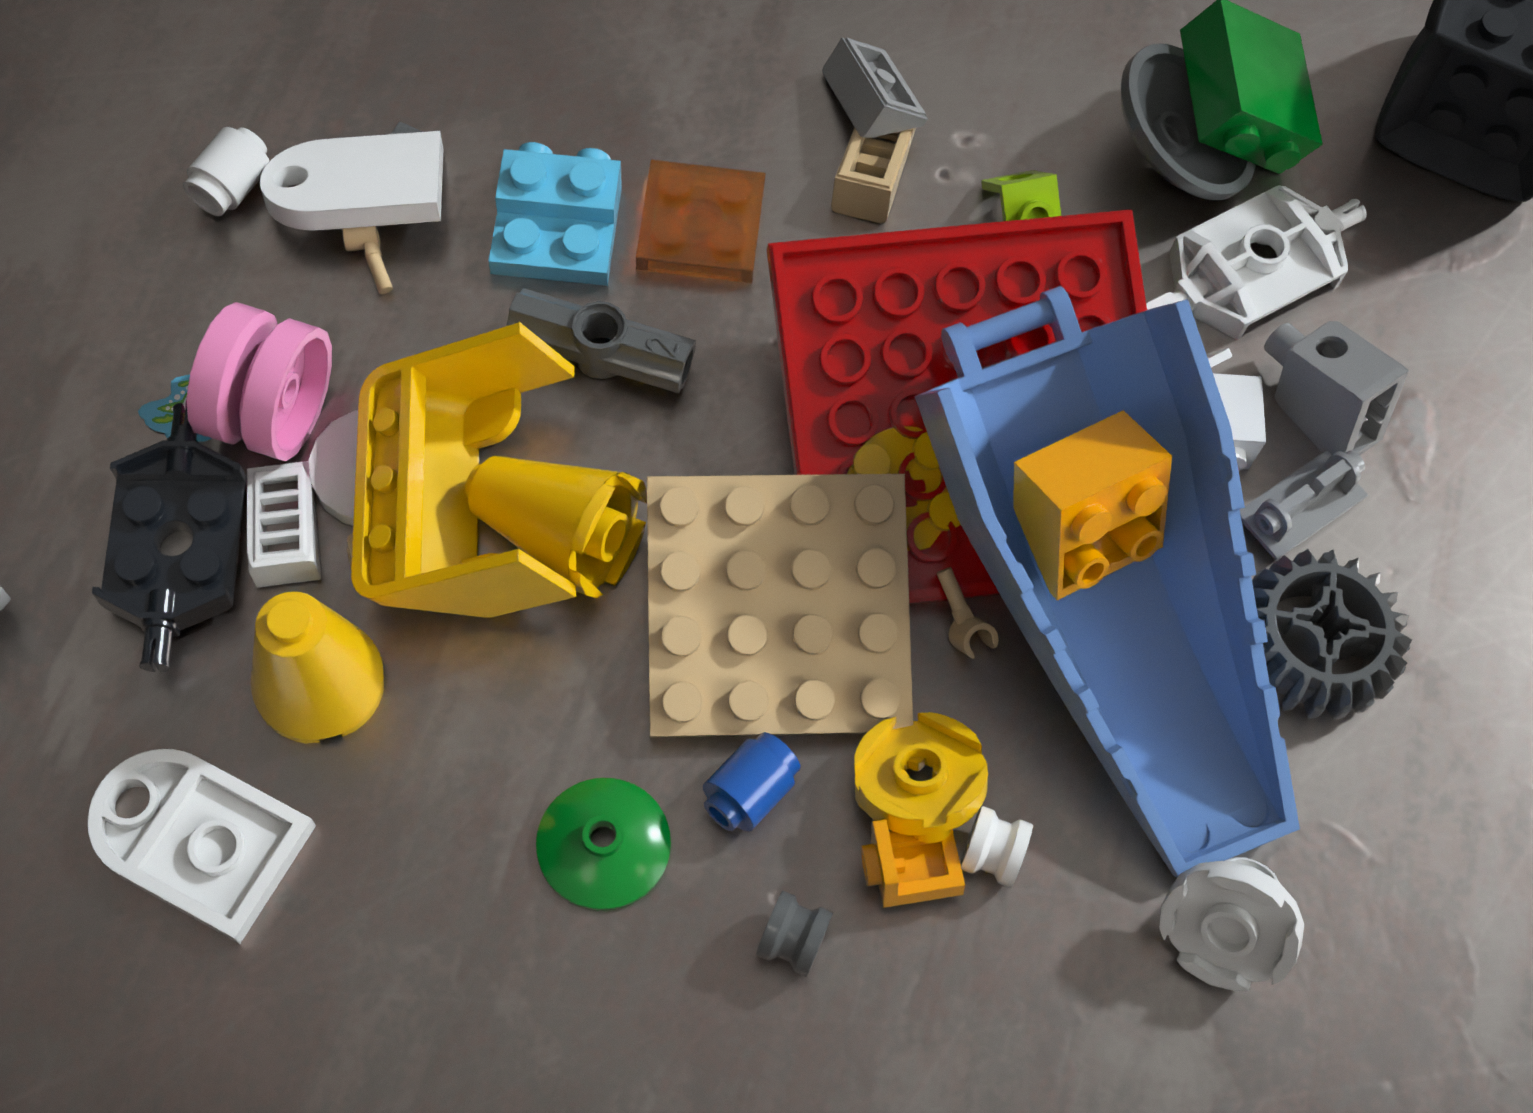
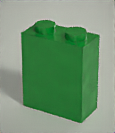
[1180,0,1323,174]

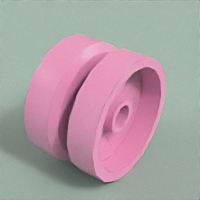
[186,302,332,461]

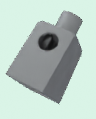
[1264,321,1409,455]

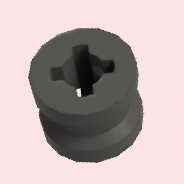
[756,891,834,977]

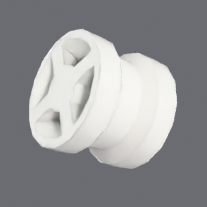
[960,806,1033,888]

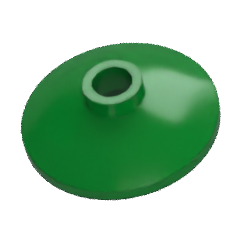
[536,778,671,911]

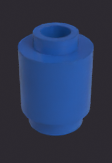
[703,732,801,832]

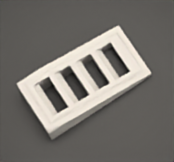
[247,461,321,588]

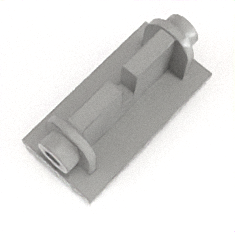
[1240,450,1368,560]

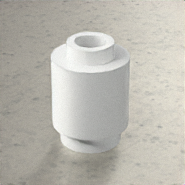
[183,127,269,216]

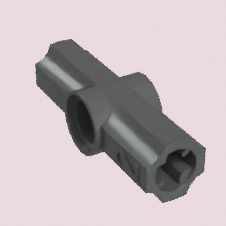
[506,288,696,393]

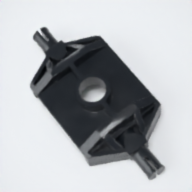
[92,402,247,672]

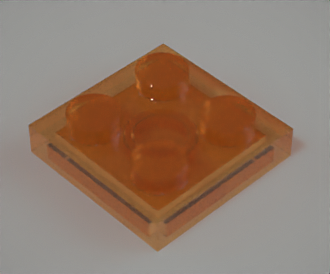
[636,160,766,283]

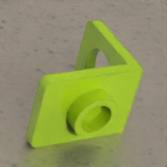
[981,170,1061,221]

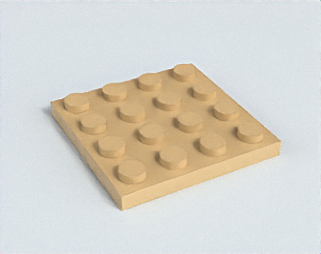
[647,474,913,738]

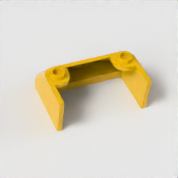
[351,322,576,618]

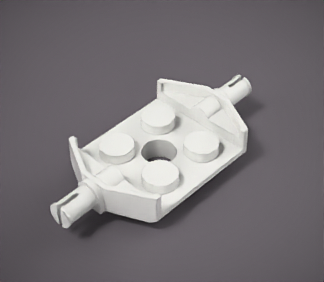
[1169,185,1366,340]

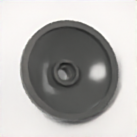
[1121,43,1256,200]

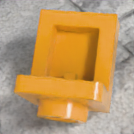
[860,819,965,908]

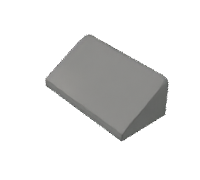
[822,37,928,138]

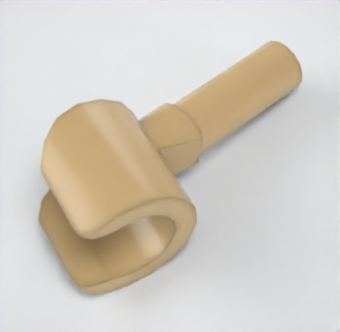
[342,226,393,294]
[936,567,999,659]

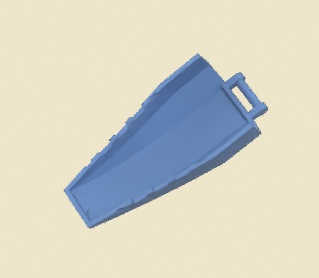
[915,286,1300,878]

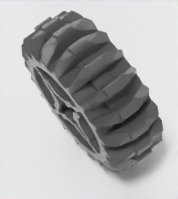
[1252,549,1413,721]

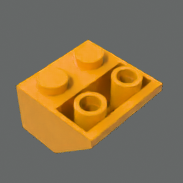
[1013,410,1172,600]

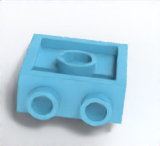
[488,142,622,286]

